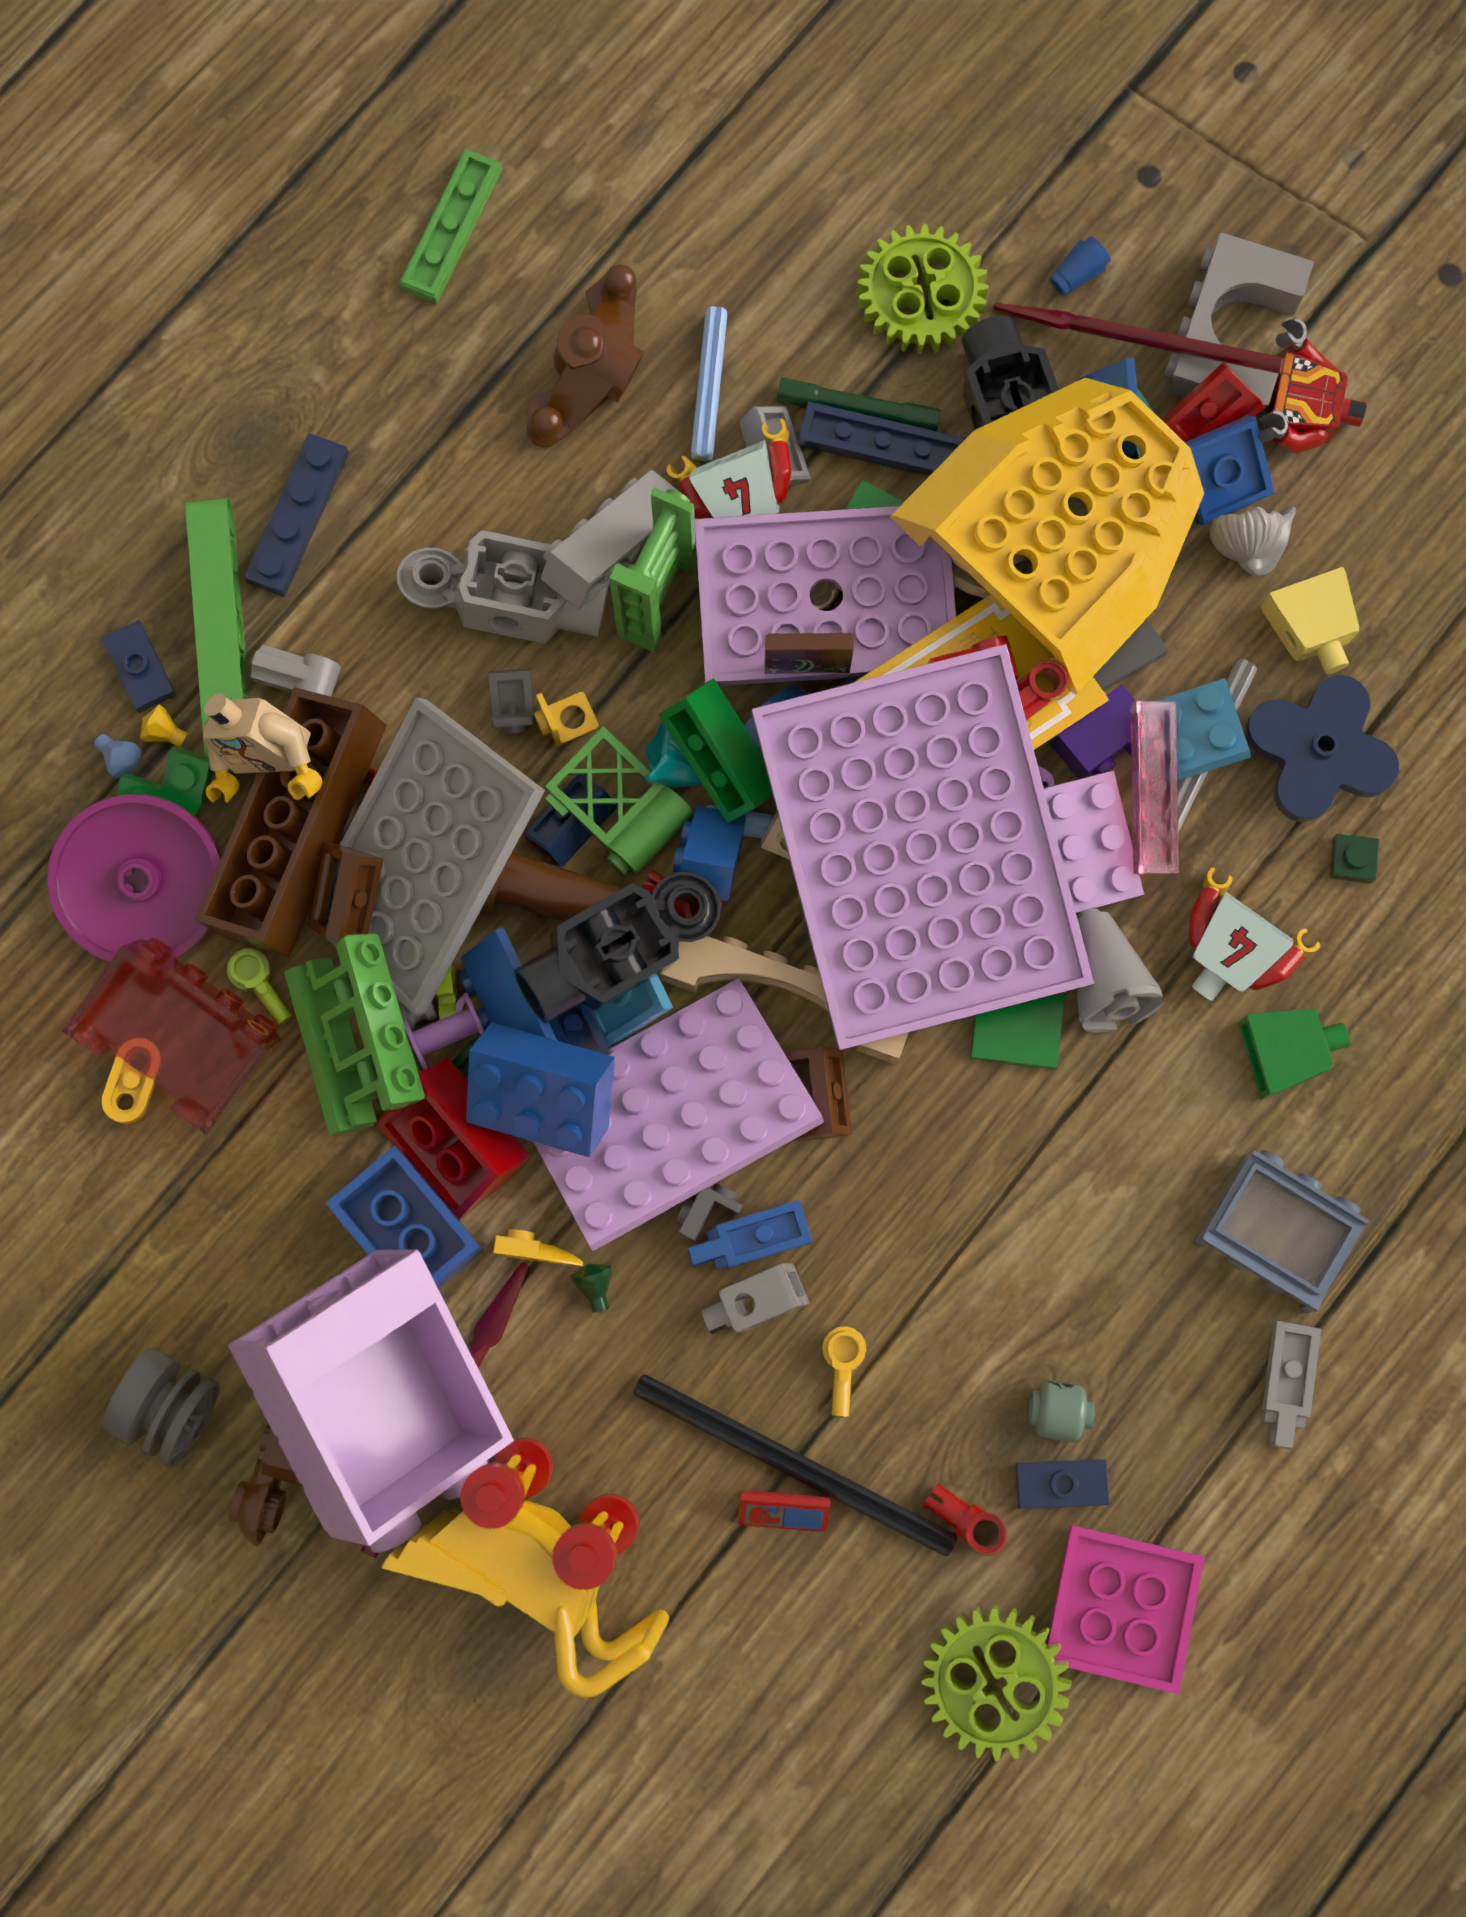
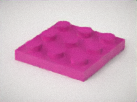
[1046,1525,1205,1694]

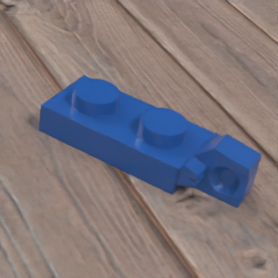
[688,1200,813,1270]

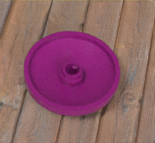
[47,794,221,966]

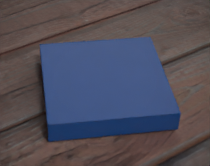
[1185,415,1275,526]

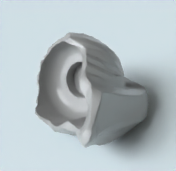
[1210,506,1296,577]

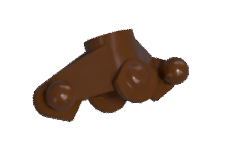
[527,264,644,448]

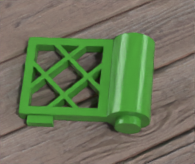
[544,726,694,876]

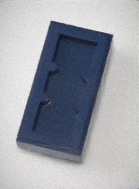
[101,620,176,713]
[1015,1459,1109,1509]

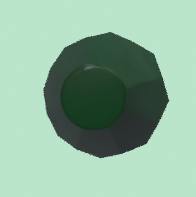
[571,1263,612,1312]

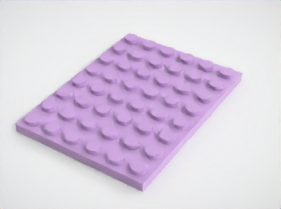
[751,644,1094,1050]

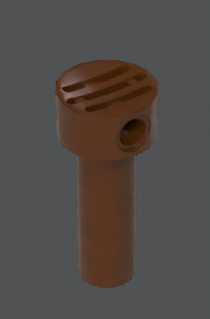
[479,847,622,922]

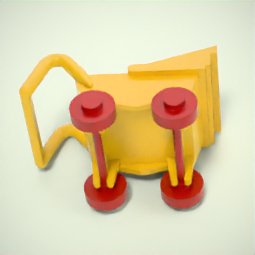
[381,1437,669,1698]

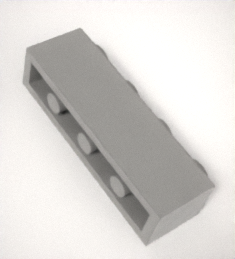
[540,470,681,610]

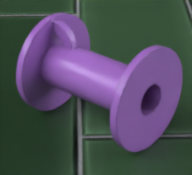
[403,992,484,1070]

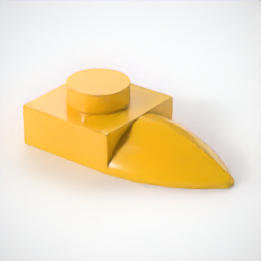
[494,1229,583,1266]

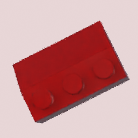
[375,1057,530,1220]

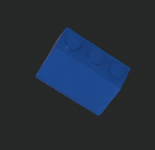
[458,927,557,1041]

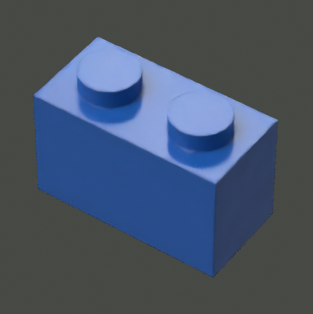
[673,806,747,901]

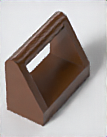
[307,842,384,942]
[784,1046,852,1142]

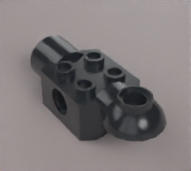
[961,315,1071,503]
[514,872,721,1024]

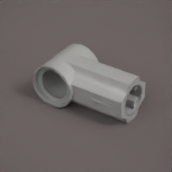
[250,645,341,696]

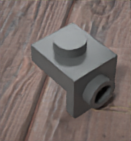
[488,668,535,733]
[675,1183,742,1243]

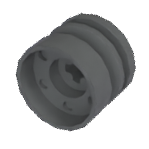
[101,1348,220,1468]

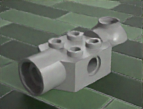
[397,530,609,644]

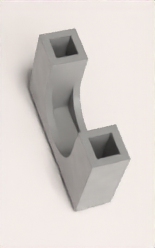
[1164,232,1314,422]

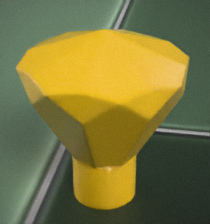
[140,704,188,748]

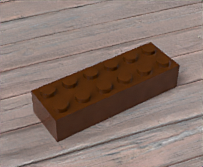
[195,687,387,958]

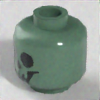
[1028,1380,1095,1443]

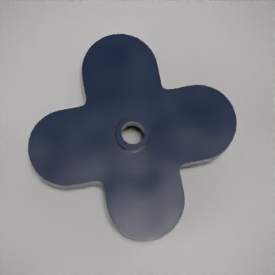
[1246,675,1399,822]

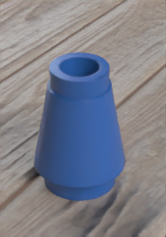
[1049,236,1111,296]

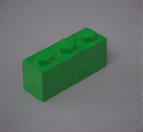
[658,678,773,823]

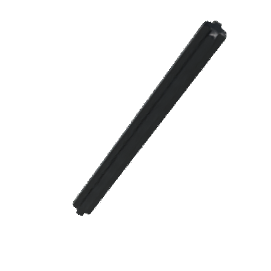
[633,1374,957,1556]

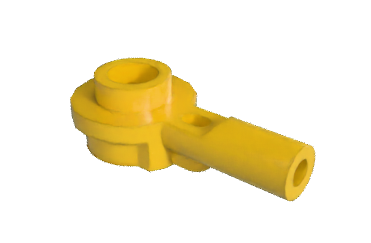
[822,1326,866,1416]

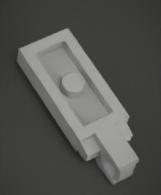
[1262,1321,1321,1449]

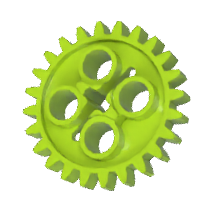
[857,224,989,354]
[922,1605,1072,1761]

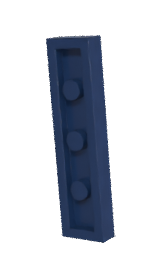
[798,402,966,476]
[244,433,349,597]

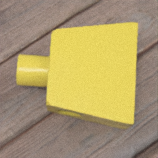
[1261,567,1359,675]

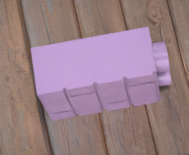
[228,1250,514,1552]

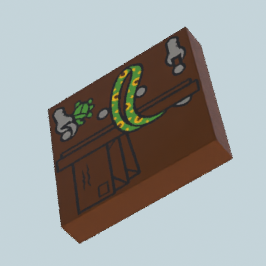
[764,633,854,674]

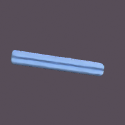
[691,306,727,462]

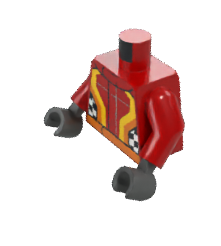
[1259,318,1366,454]

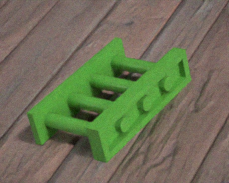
[609,487,697,653]

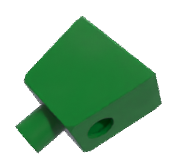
[1238,1009,1350,1100]

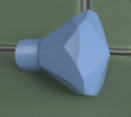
[94,734,142,778]

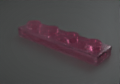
[1131,701,1179,874]

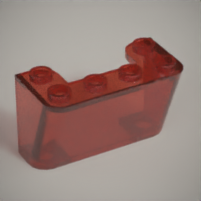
[62,937,281,1135]

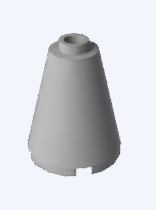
[1076,908,1164,1033]

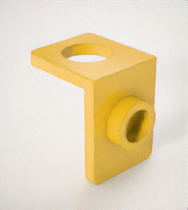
[533,692,599,748]

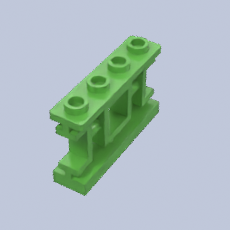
[284,934,425,1136]

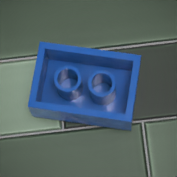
[466,1023,615,1158]
[326,1145,485,1290]

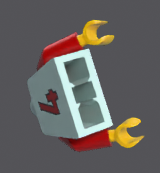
[666,418,792,519]
[1188,867,1320,1001]

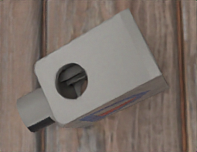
[702,1263,810,1334]

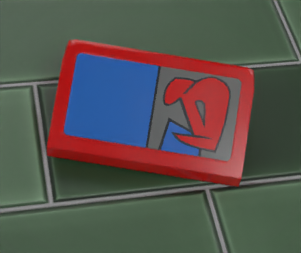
[738,1490,831,1532]

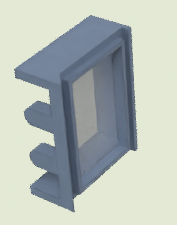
[1193,1150,1369,1313]

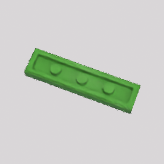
[399,149,502,305]

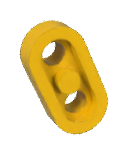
[102,1038,162,1124]

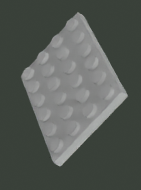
[305,698,545,1014]

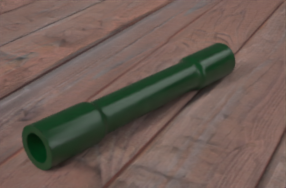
[777,377,941,431]

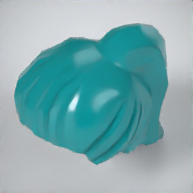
[645,721,702,787]

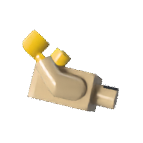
[203,693,322,803]

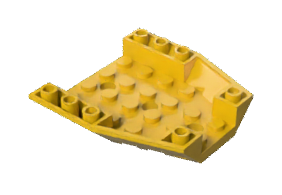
[890,378,1204,695]

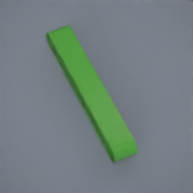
[186,497,249,776]

